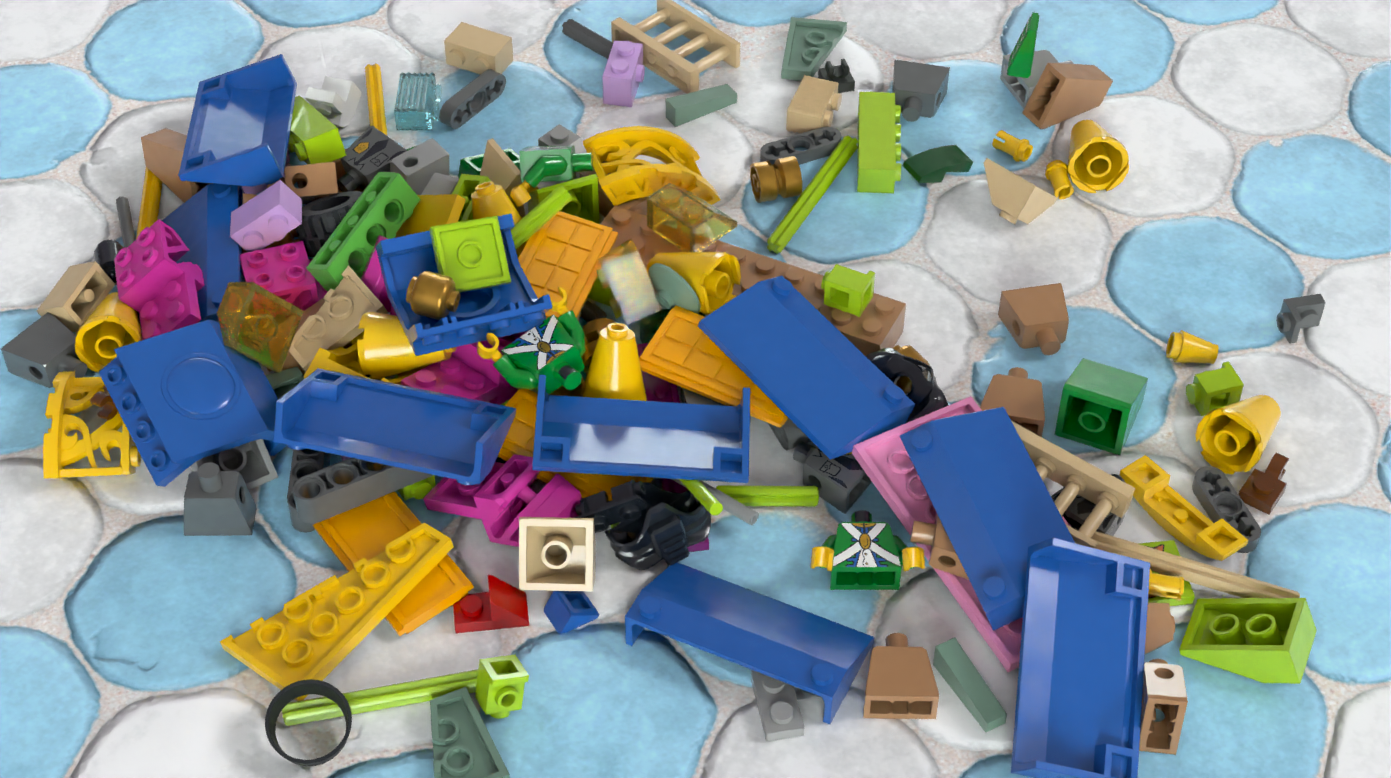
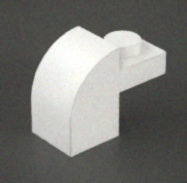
[305,76,362,127]

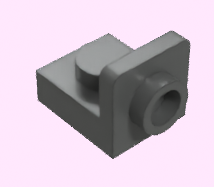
[1276,294,1326,343]

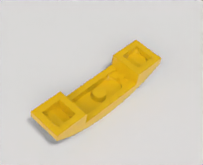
[1119,455,1248,561]

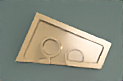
[286,265,388,372]

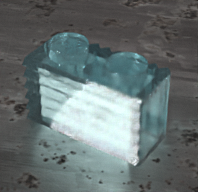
[394,72,442,131]

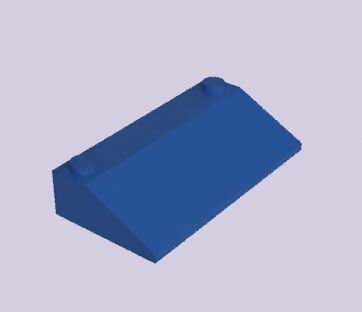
[178,54,297,187]
[161,183,253,337]
[698,276,915,460]
[274,368,516,485]
[532,375,750,483]
[900,407,1075,631]
[1011,538,1150,778]
[625,562,875,724]

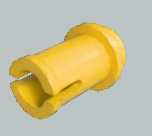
[992,130,1033,162]
[1045,160,1074,199]
[1148,569,1184,601]

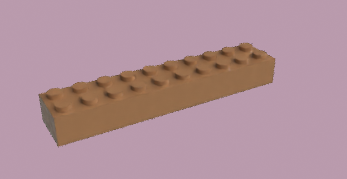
[601,206,906,356]

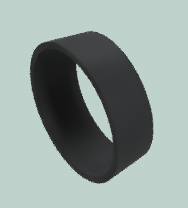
[265,679,352,766]

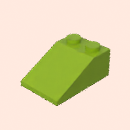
[1179,598,1317,684]

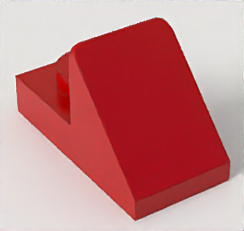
[453,575,529,633]

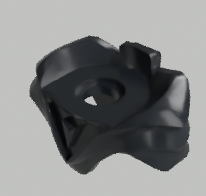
[866,348,949,424]
[605,482,711,570]

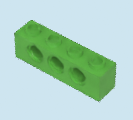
[306,172,421,292]

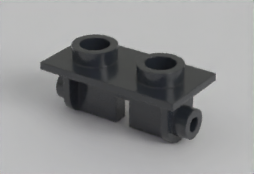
[574,480,652,533]

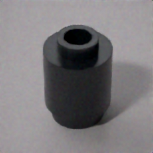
[93,240,124,286]

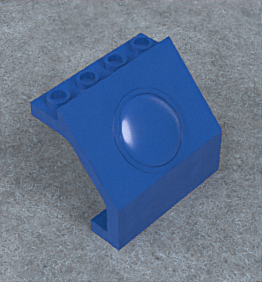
[376,214,553,356]
[99,319,287,487]

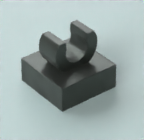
[818,59,855,93]

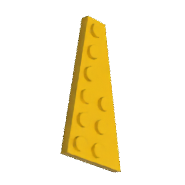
[220,522,454,701]

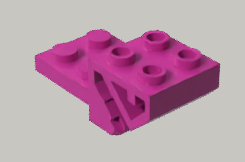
[114,219,204,340]
[240,241,327,321]
[401,331,528,405]
[423,454,582,547]

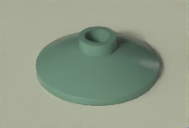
[648,263,701,314]

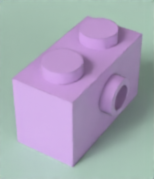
[602,40,645,107]
[230,180,302,252]

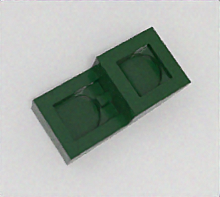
[902,145,973,183]

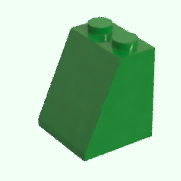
[1054,358,1148,456]

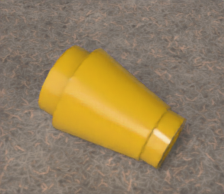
[1166,330,1219,364]

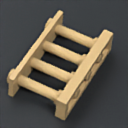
[611,0,740,93]
[1012,422,1135,549]

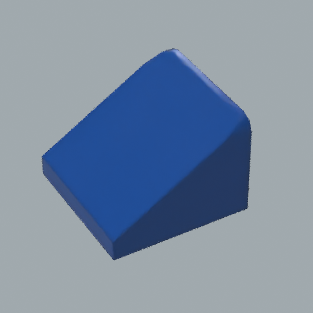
[544,591,600,634]

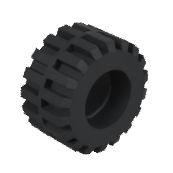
[295,191,363,257]

